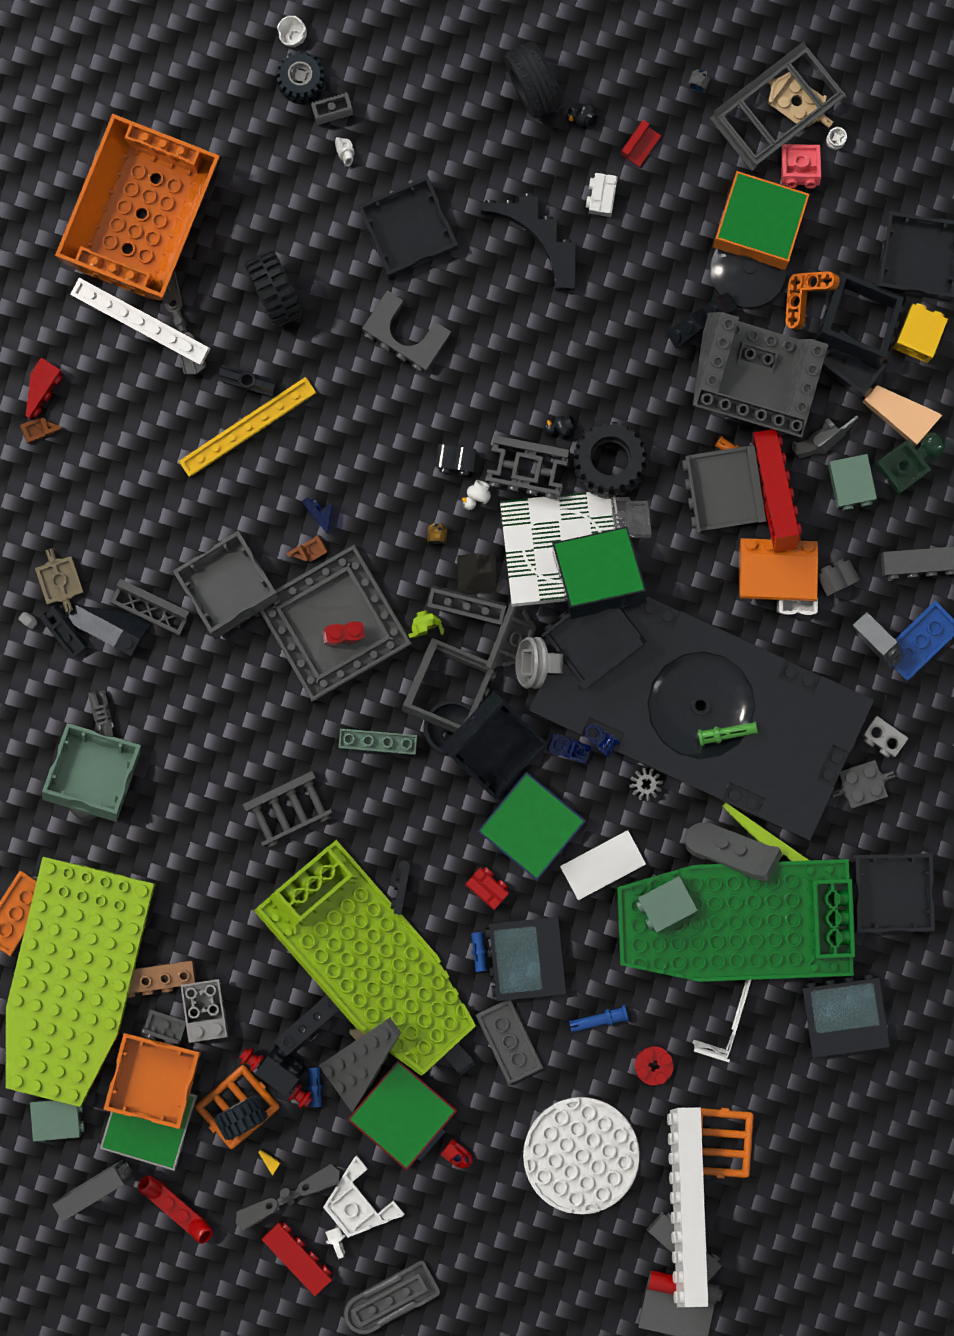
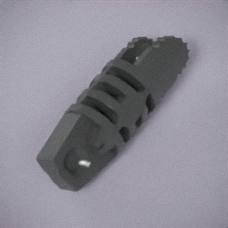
[88,690,113,737]

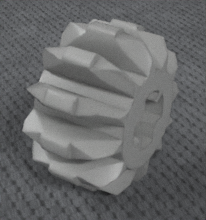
[630,768,662,801]

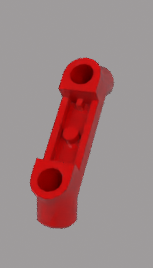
[137,1175,213,1244]

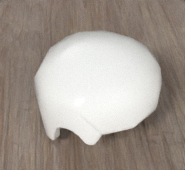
[277,16,307,47]

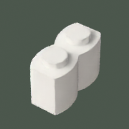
[777,599,818,615]

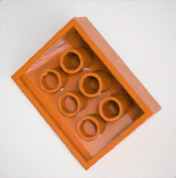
[739,538,818,601]

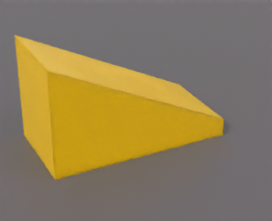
[258,1149,281,1176]

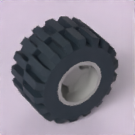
[276,51,325,104]
[214,1096,268,1140]

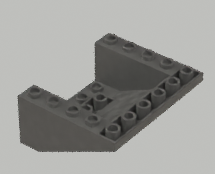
[693,312,828,437]

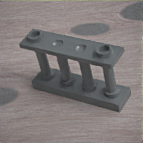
[243,771,333,848]

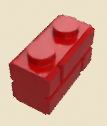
[465,867,509,910]

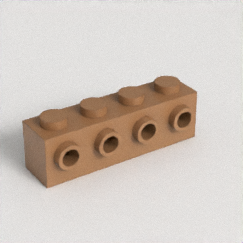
[128,960,196,997]

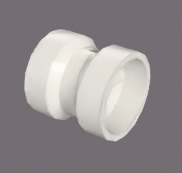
[826,127,847,150]

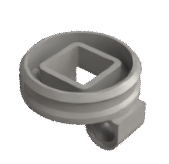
[515,636,563,689]

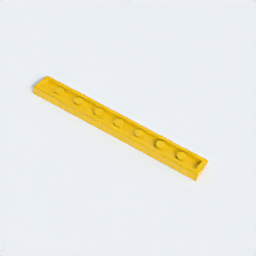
[179,377,316,478]

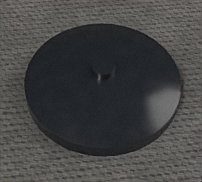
[710,249,787,309]

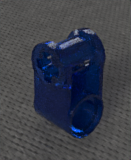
[583,724,621,758]

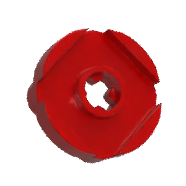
[635,1046,673,1085]

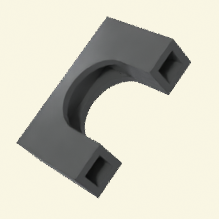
[362,290,451,373]

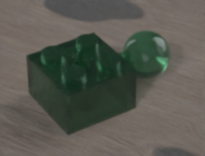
[875,432,945,495]

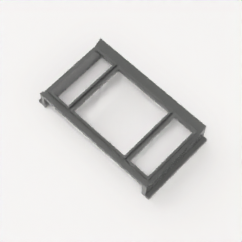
[710,41,847,171]

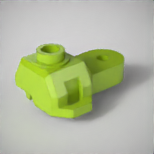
[408,610,444,638]

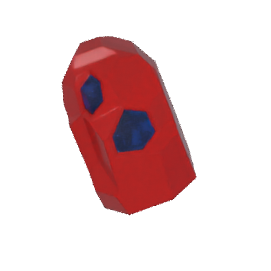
[440,1138,473,1169]

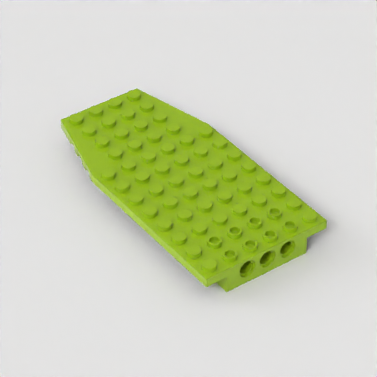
[254,840,476,1076]
[6,857,155,1107]

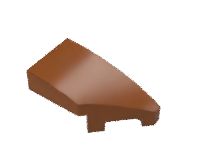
[20,418,61,444]
[286,535,329,562]

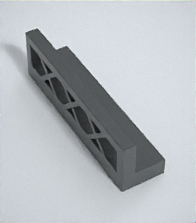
[110,579,190,636]

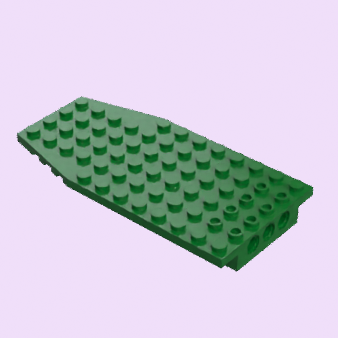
[617,859,855,982]

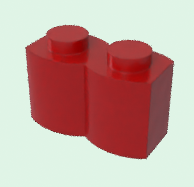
[322,621,365,646]

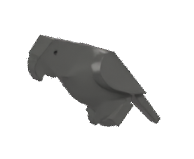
[792,416,859,458]

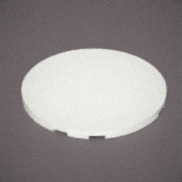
[523,1097,639,1214]

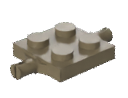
[35,548,84,612]

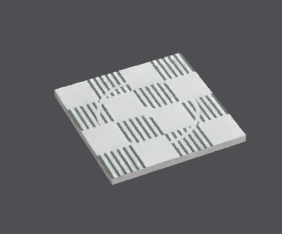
[500,492,619,607]

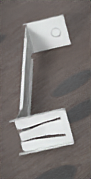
[693,980,751,1062]

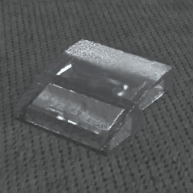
[610,497,651,538]

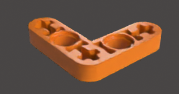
[785,272,840,330]

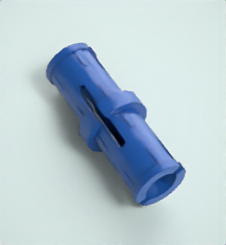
[471,932,488,972]
[307,1067,323,1107]

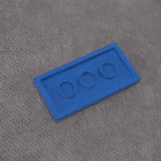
[893,600,954,681]

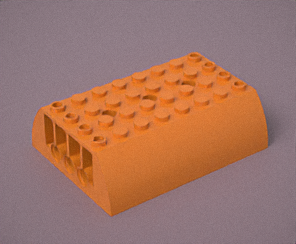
[55,114,220,300]

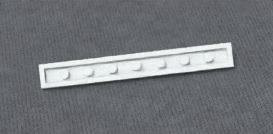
[70,278,211,365]

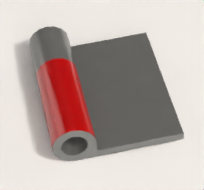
[638,1270,722,1336]

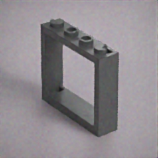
[401,638,497,733]
[53,1159,133,1222]

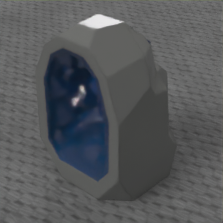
[687,70,710,93]

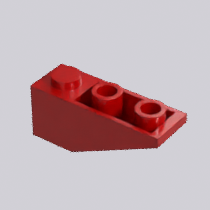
[26,358,63,420]

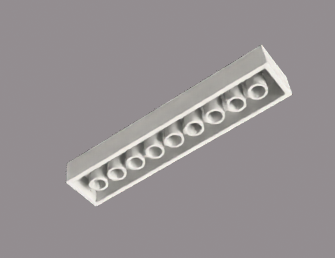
[667,1107,708,1307]

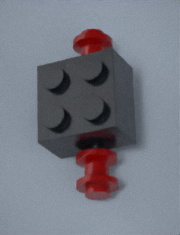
[239,1045,313,1108]

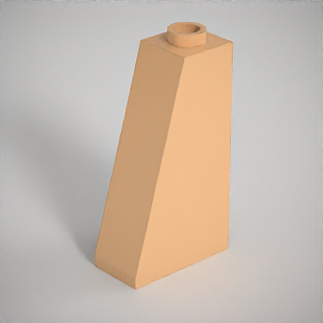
[863,385,942,447]

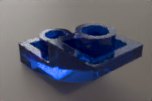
[546,733,591,764]

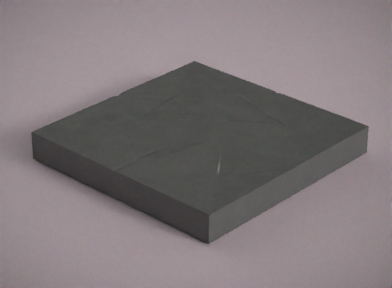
[260,545,412,702]

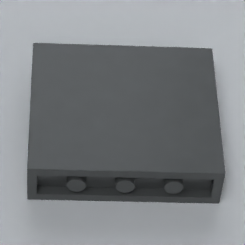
[682,445,766,532]

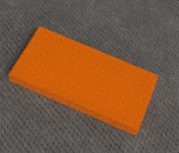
[0,870,37,956]

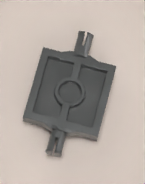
[832,760,895,809]

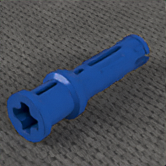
[569,1005,629,1033]

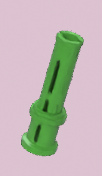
[698,721,758,747]

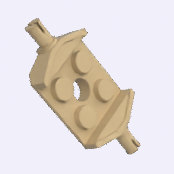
[767,72,834,128]

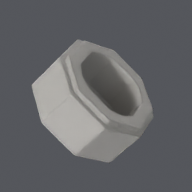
[19,612,38,630]

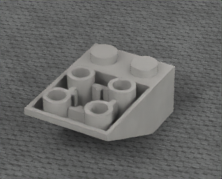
[180,979,229,1043]

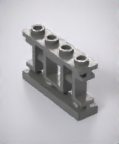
[485,435,571,499]

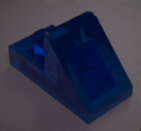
[302,497,333,533]

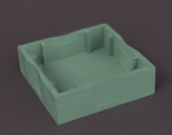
[42,723,141,822]

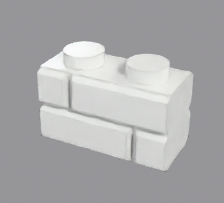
[586,173,618,217]

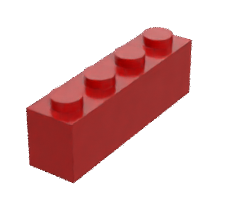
[262,1221,333,1296]

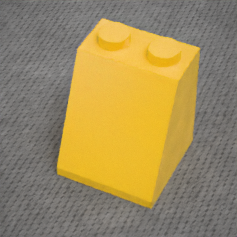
[892,303,948,363]

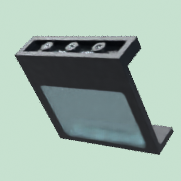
[485,916,566,1001]
[801,974,890,1058]

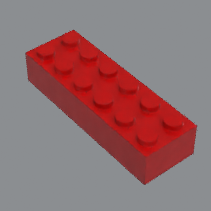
[752,429,802,553]

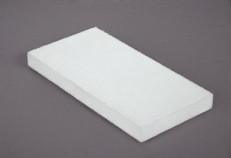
[560,830,646,900]

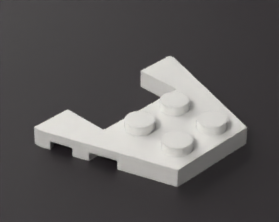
[323,1155,405,1237]

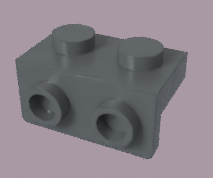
[142,1009,186,1046]

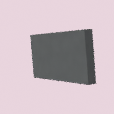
[475,1000,543,1085]

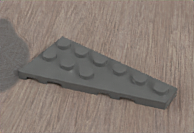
[319,1017,401,1113]

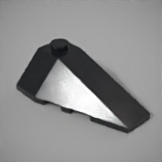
[67,604,151,657]

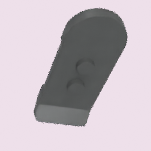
[685,822,782,881]
[344,1261,440,1334]

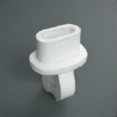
[335,137,354,166]
[325,1227,346,1259]

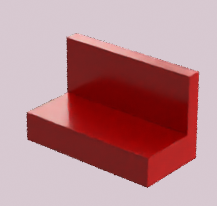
[621,120,661,167]

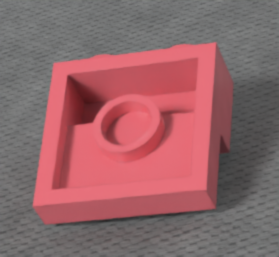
[781,144,821,189]

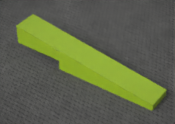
[721,803,808,861]

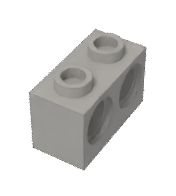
[861,716,908,758]

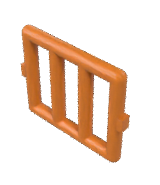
[195,1065,280,1149]
[701,1108,754,1179]

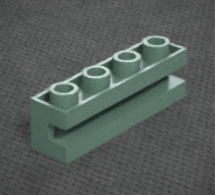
[339,729,417,755]

